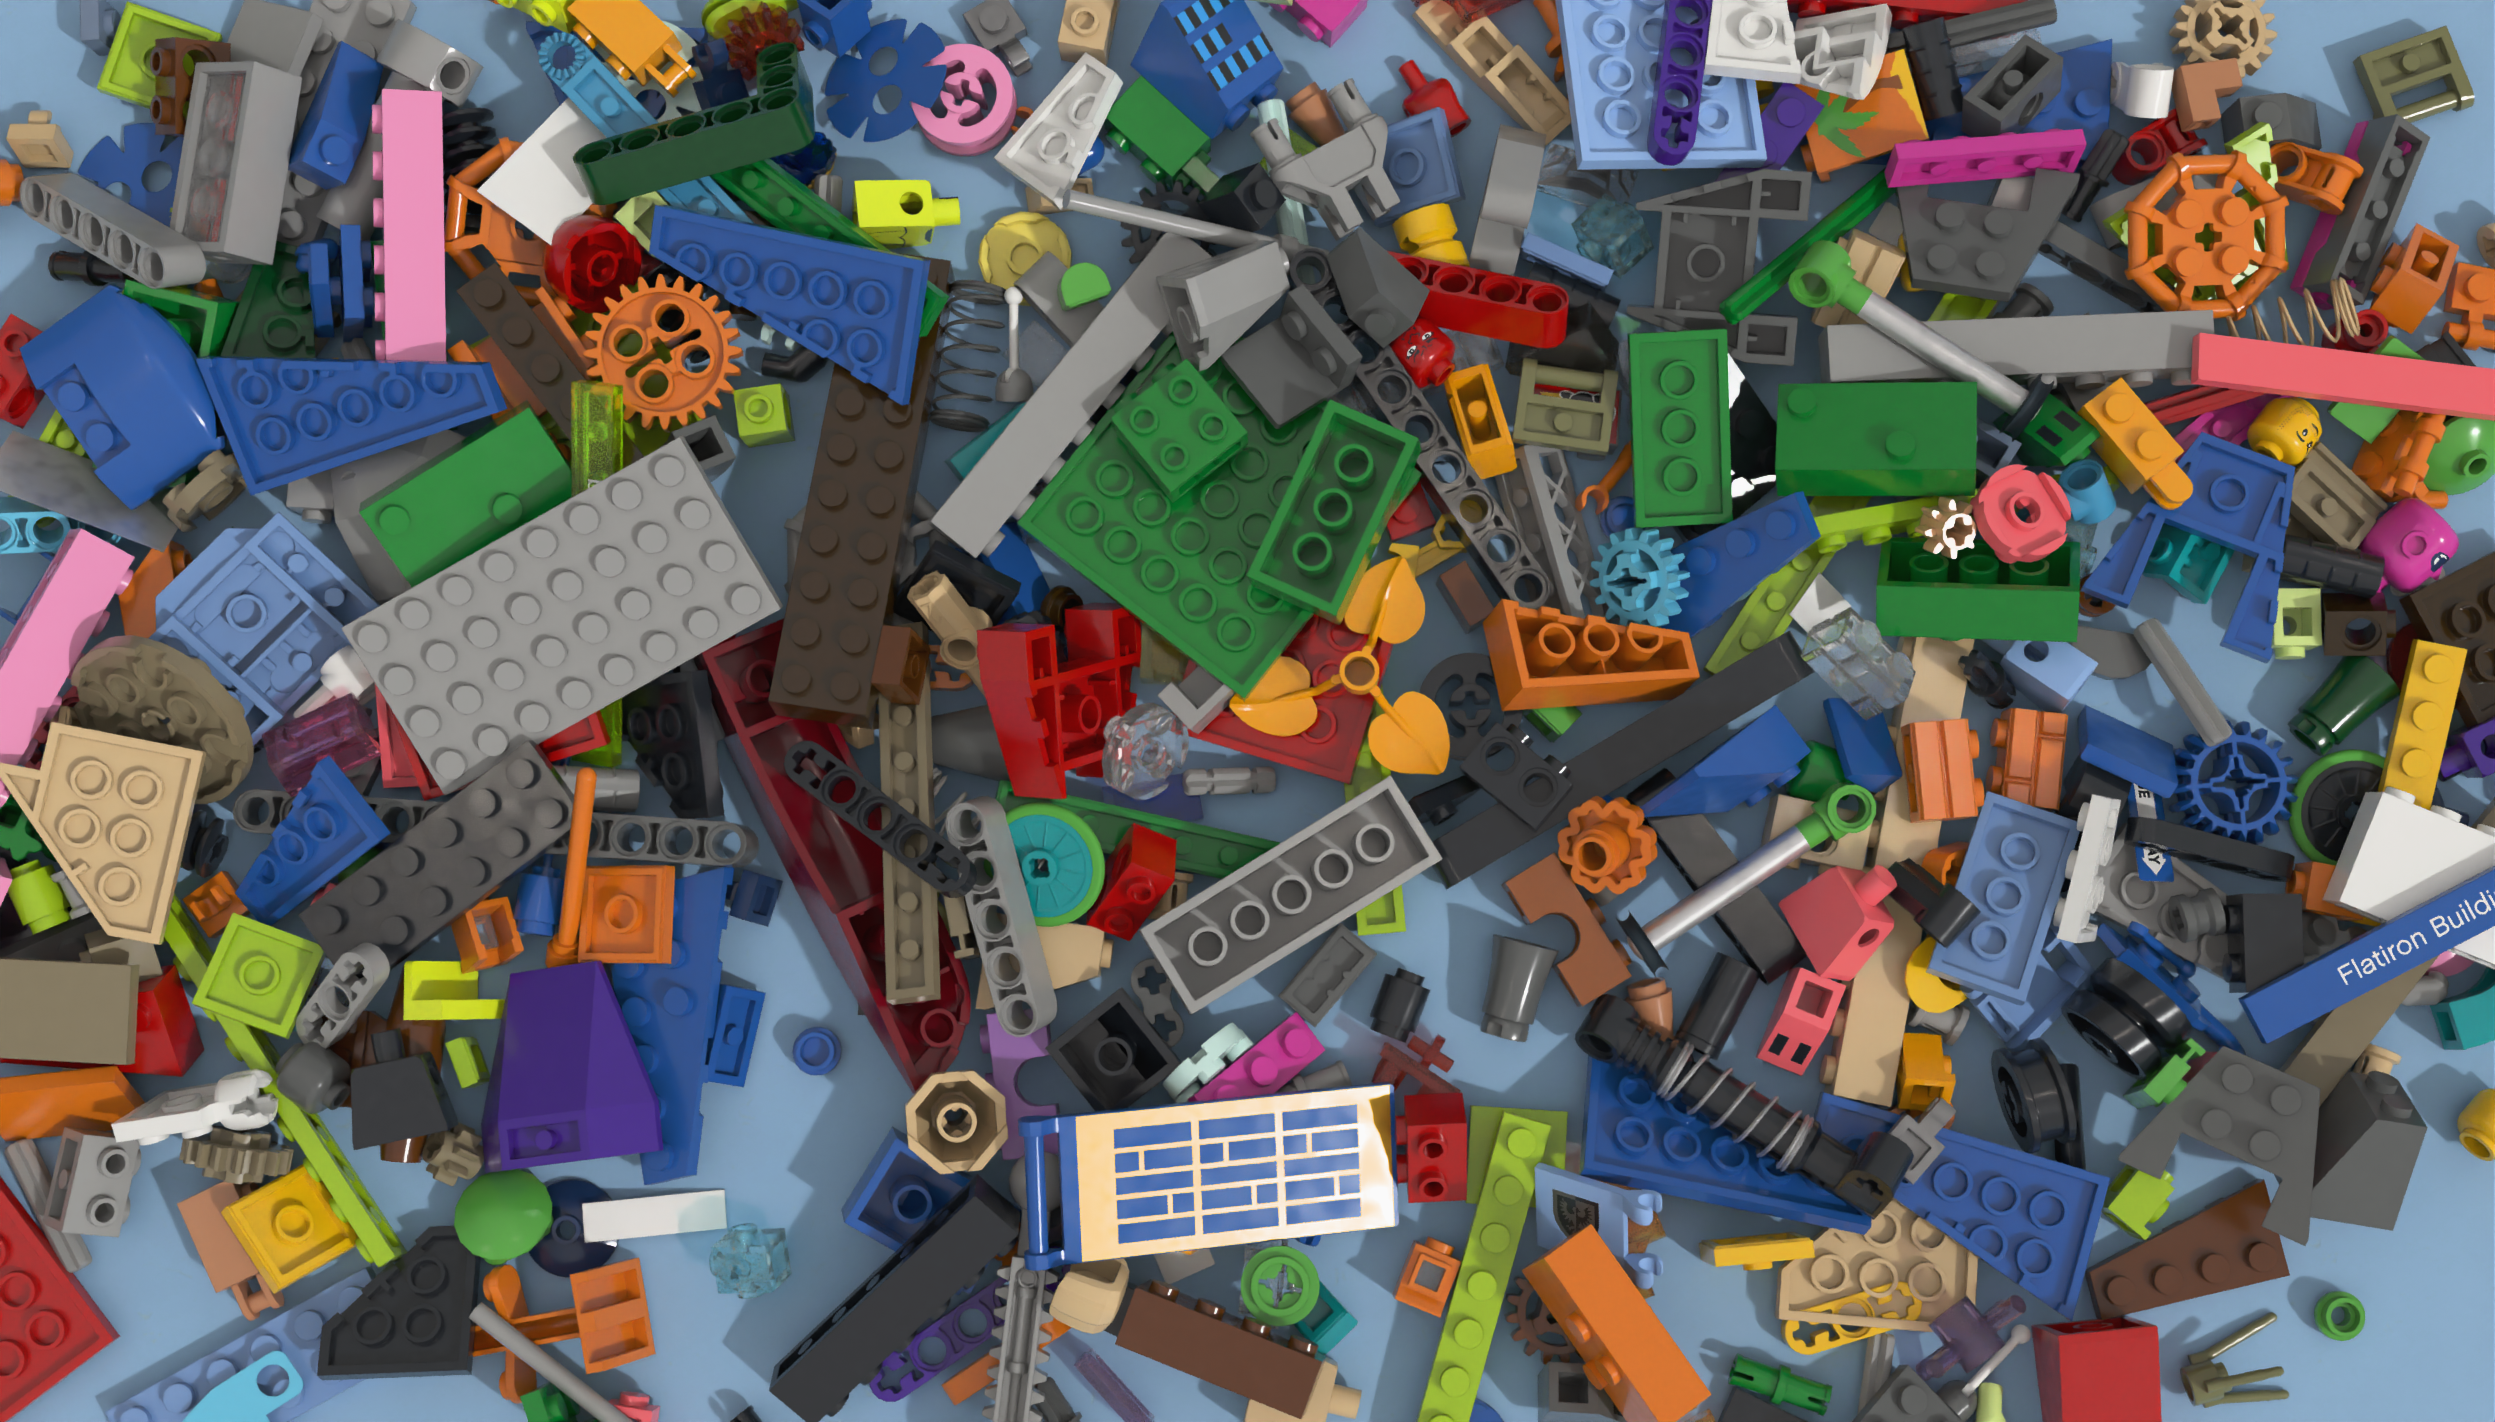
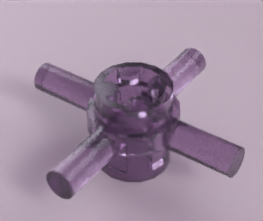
[1916,1295,2026,1381]

